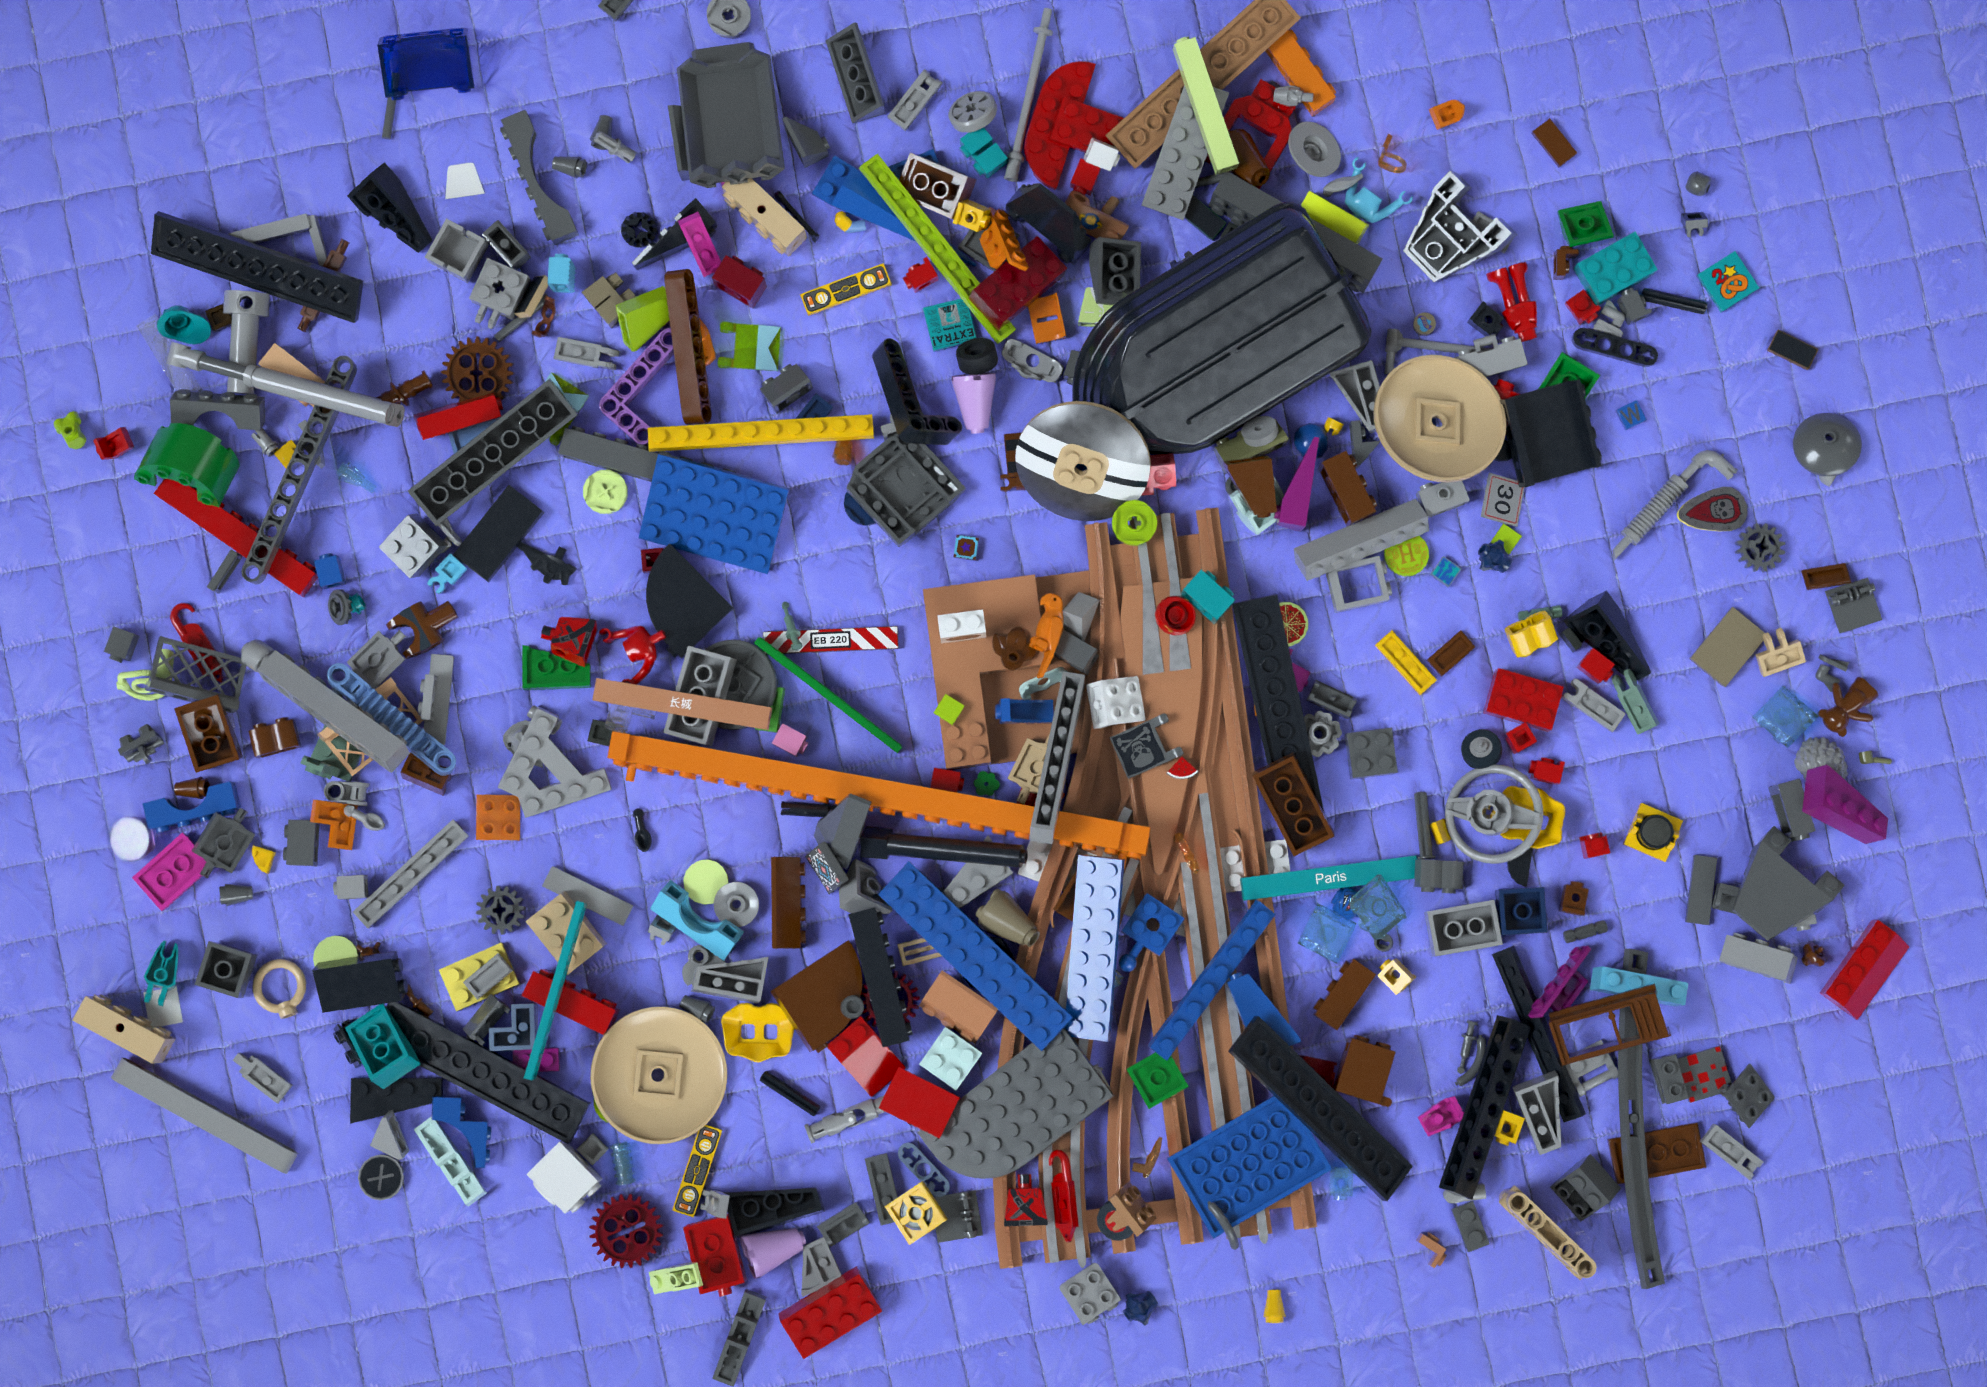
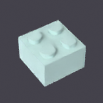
[919,1027,982,1090]

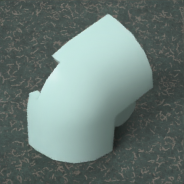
[1229,475,1284,535]

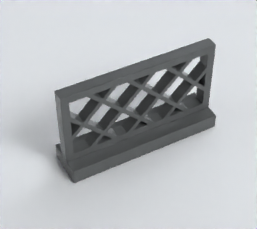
[145,636,246,713]

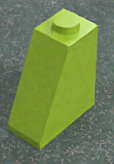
[615,286,670,352]

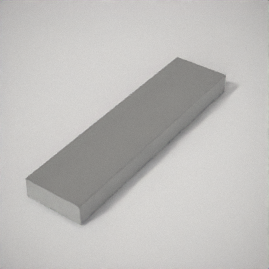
[542,866,633,926]

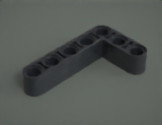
[872,338,962,445]

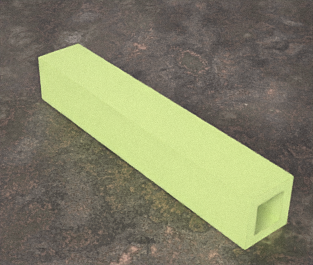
[1173,37,1239,175]

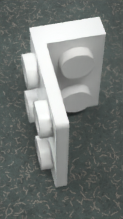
[1086,676,1145,729]

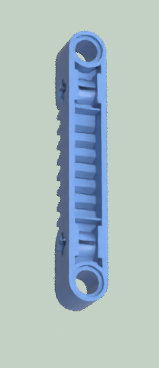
[327,663,456,776]

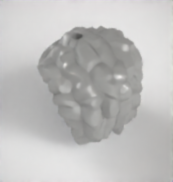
[1794,737,1848,781]

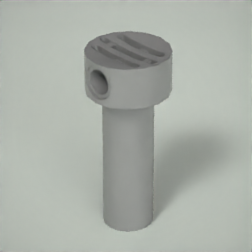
[223,290,270,394]

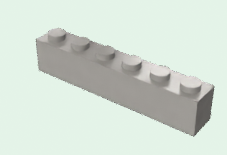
[1294,499,1429,581]

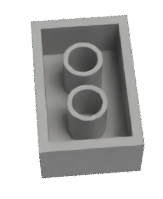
[1424,900,1503,957]

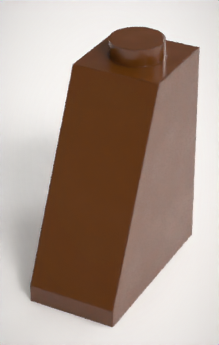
[1223,455,1277,518]

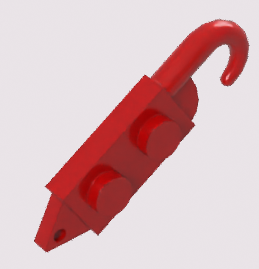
[170,603,223,683]
[1048,1150,1079,1243]

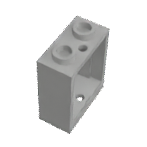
[1326,556,1392,613]

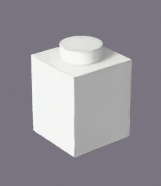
[1084,138,1120,171]

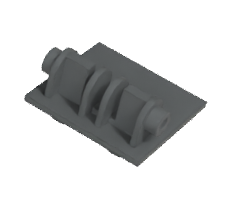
[1825,577,1882,634]
[1720,1064,1775,1128]
[934,1190,983,1243]

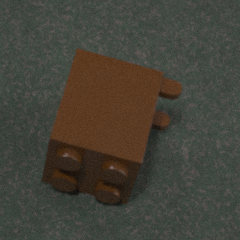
[1332,1035,1396,1107]

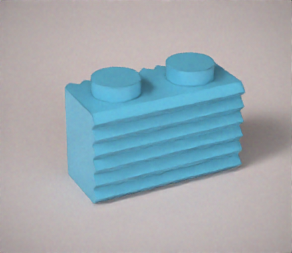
[547,254,576,293]

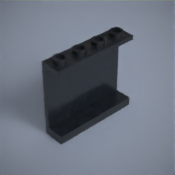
[1500,379,1602,487]

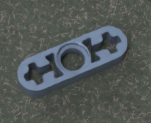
[898,1142,950,1197]

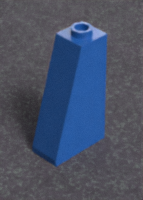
[1226,971,1301,1046]

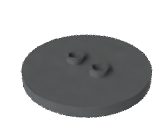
[705,640,778,730]

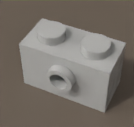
[1416,481,1470,518]

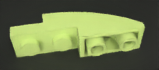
[649,1262,703,1294]

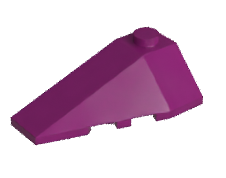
[1274,437,1319,532]

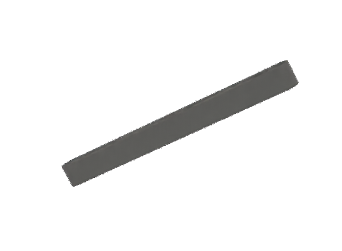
[241,356,357,585]

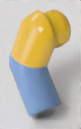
[834,211,866,233]

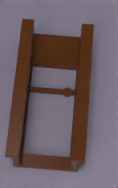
[1548,983,1671,1066]

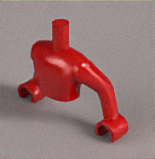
[599,626,666,685]

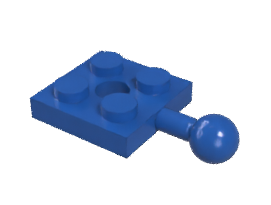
[1119,893,1185,972]

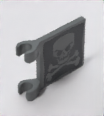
[1110,714,1183,779]

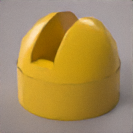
[1324,417,1344,436]

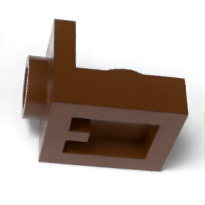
[1553,246,1579,280]

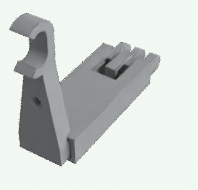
[228,214,327,266]

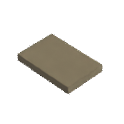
[1689,607,1764,687]

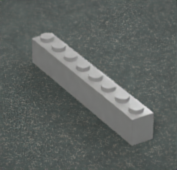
[257,650,410,773]
[1030,671,1085,844]

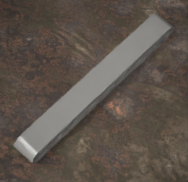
[111,1057,298,1174]

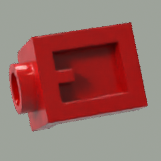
[1564,289,1601,325]

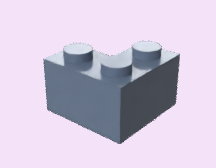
[489,1003,538,1051]

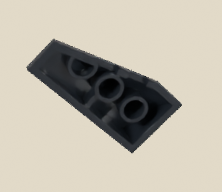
[347,162,432,253]
[1564,590,1651,680]

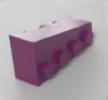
[1802,764,1888,844]

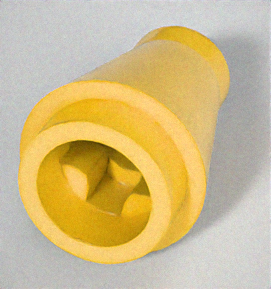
[1263,1290,1286,1323]

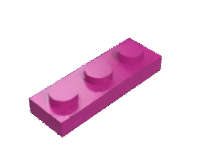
[678,212,721,277]

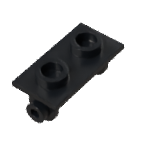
[333,1019,361,1068]

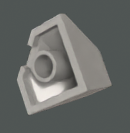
[839,859,892,914]

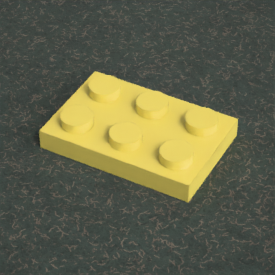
[439,942,520,1011]

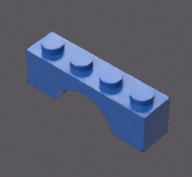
[142,781,241,833]

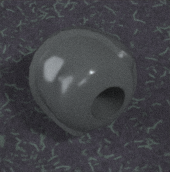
[1685,171,1711,196]

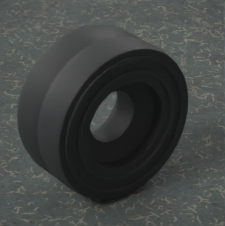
[956,338,998,375]

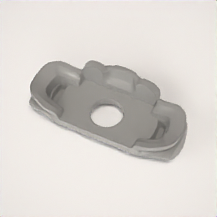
[1002,338,1064,383]

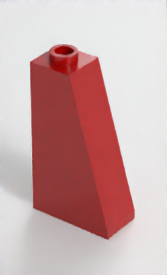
[413,393,503,440]

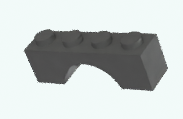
[170,389,265,430]

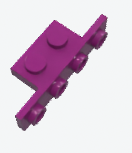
[1528,946,1591,1018]

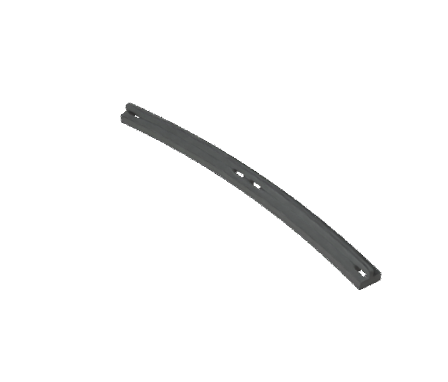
[1618,949,1665,1289]

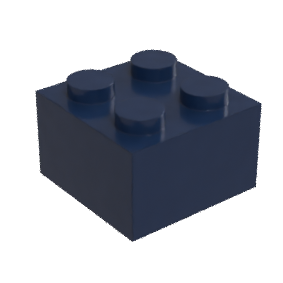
[1495,887,1547,935]

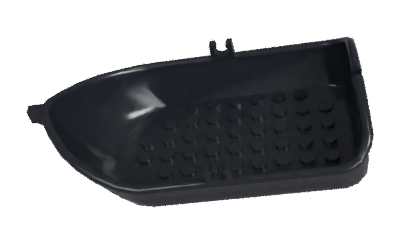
[1072,202,1372,454]

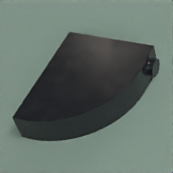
[646,543,733,659]

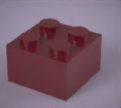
[712,255,767,309]

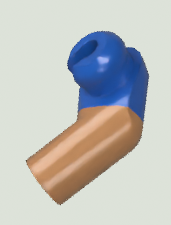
[1101,196,1120,216]

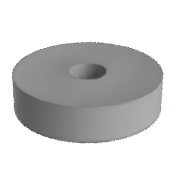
[1241,416,1279,447]

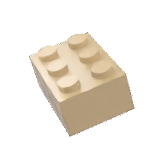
[525,891,607,975]

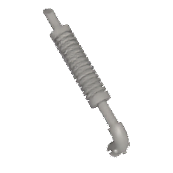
[1613,450,1738,561]

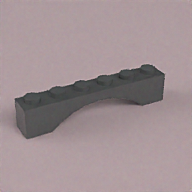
[500,110,579,246]

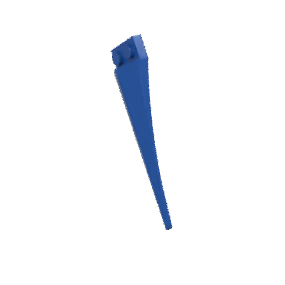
[812,155,976,267]

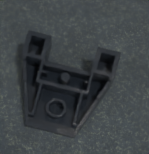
[1006,183,1091,265]

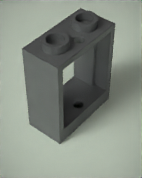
[1768,778,1816,842]

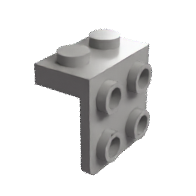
[1059,1263,1121,1325]

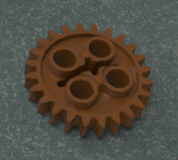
[441,336,515,402]

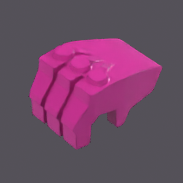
[1417,1096,1464,1136]

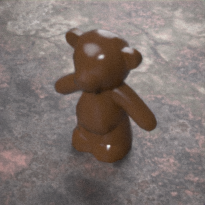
[1818,677,1878,737]

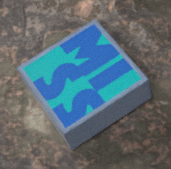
[1430,556,1461,588]

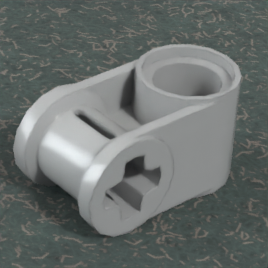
[324,781,369,806]

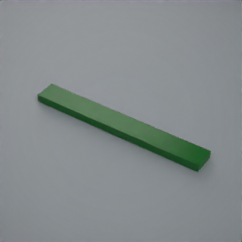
[754,637,902,753]

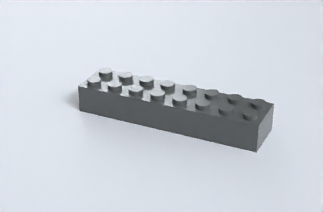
[1209,172,1383,293]
[408,378,578,526]

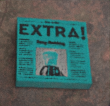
[923,299,976,352]

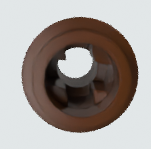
[174,777,210,799]

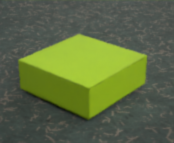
[1491,523,1522,555]
[933,694,965,726]

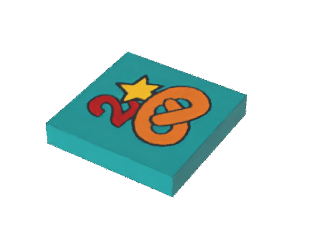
[1697,251,1759,313]

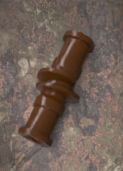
[376,370,434,406]

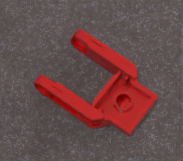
[1205,79,1296,189]

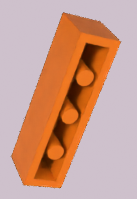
[1265,29,1336,117]

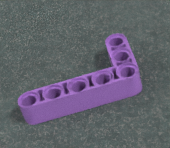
[599,328,674,447]

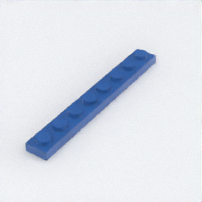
[1147,900,1276,1060]

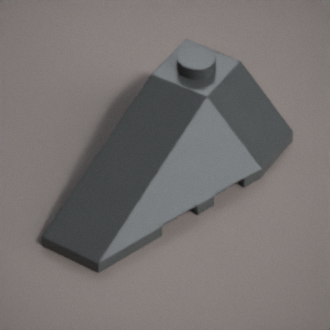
[814,793,871,870]

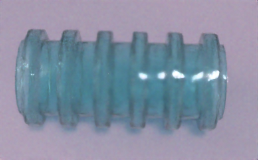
[610,1142,636,1186]

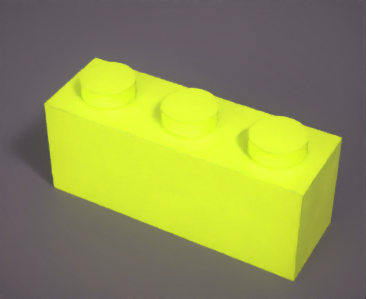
[1301,191,1369,244]

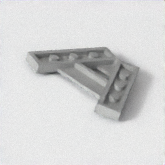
[498,707,611,818]

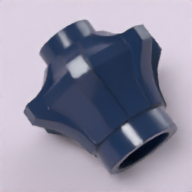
[1478,539,1512,573]
[1123,1291,1158,1326]

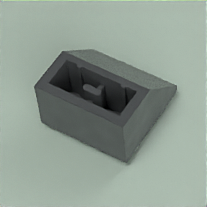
[1550,1154,1621,1222]

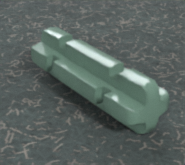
[1518,605,1562,621]

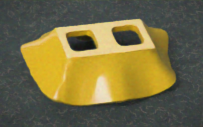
[1489,786,1565,849]
[721,1003,794,1063]

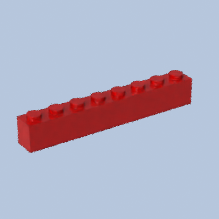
[153,479,318,598]

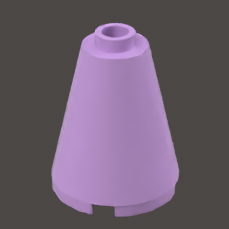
[952,373,996,434]
[740,1228,806,1279]

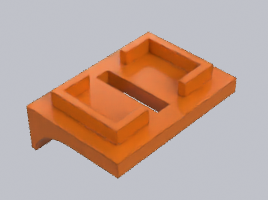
[1028,293,1066,344]

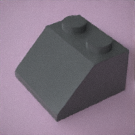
[760,363,813,414]

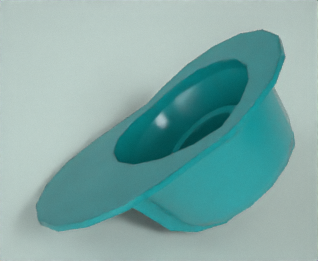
[157,305,211,345]

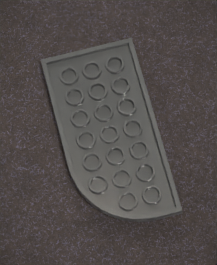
[917,1028,1115,1179]

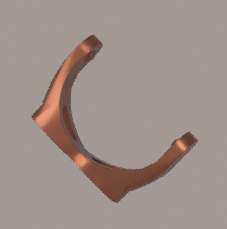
[532,296,556,338]

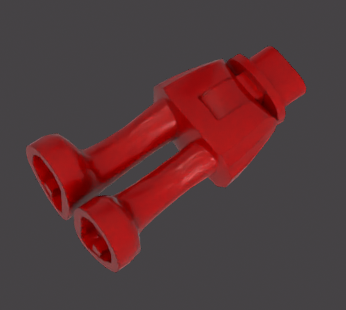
[1486,262,1537,342]

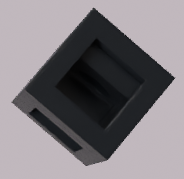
[1467,301,1504,337]

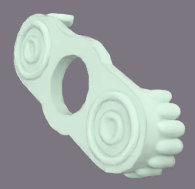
[1019,667,1068,700]

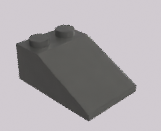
[1089,237,1141,305]

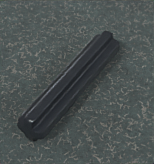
[1641,288,1707,314]
[760,1071,820,1116]

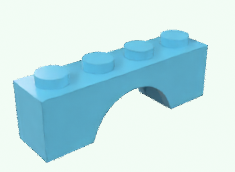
[650,880,744,961]
[1590,966,1688,1006]

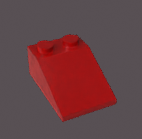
[827,1016,906,1097]

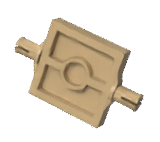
[1007,733,1050,804]

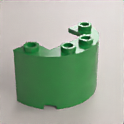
[134,423,240,507]

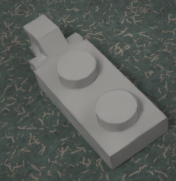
[233,1052,293,1104]

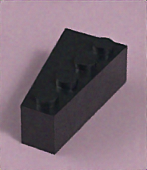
[723,1188,825,1238]

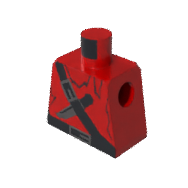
[541,617,598,667]
[1004,1174,1048,1226]

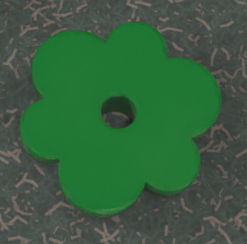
[973,771,1000,796]

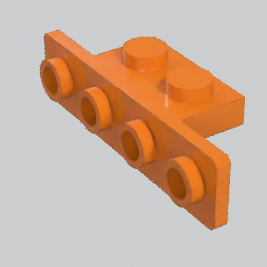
[979,207,1029,271]

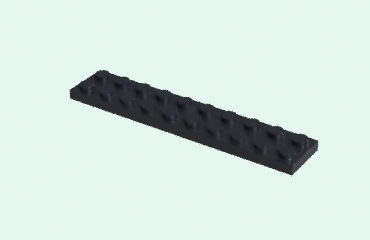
[151,211,364,323]
[1232,594,1325,813]
[386,1002,590,1144]
[1228,1016,1413,1201]

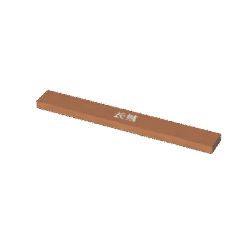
[592,678,772,730]

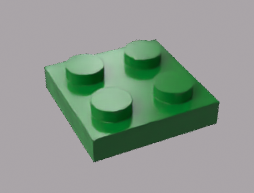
[1126,1052,1189,1109]

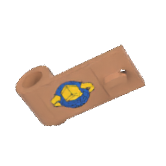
[1065,191,1129,240]

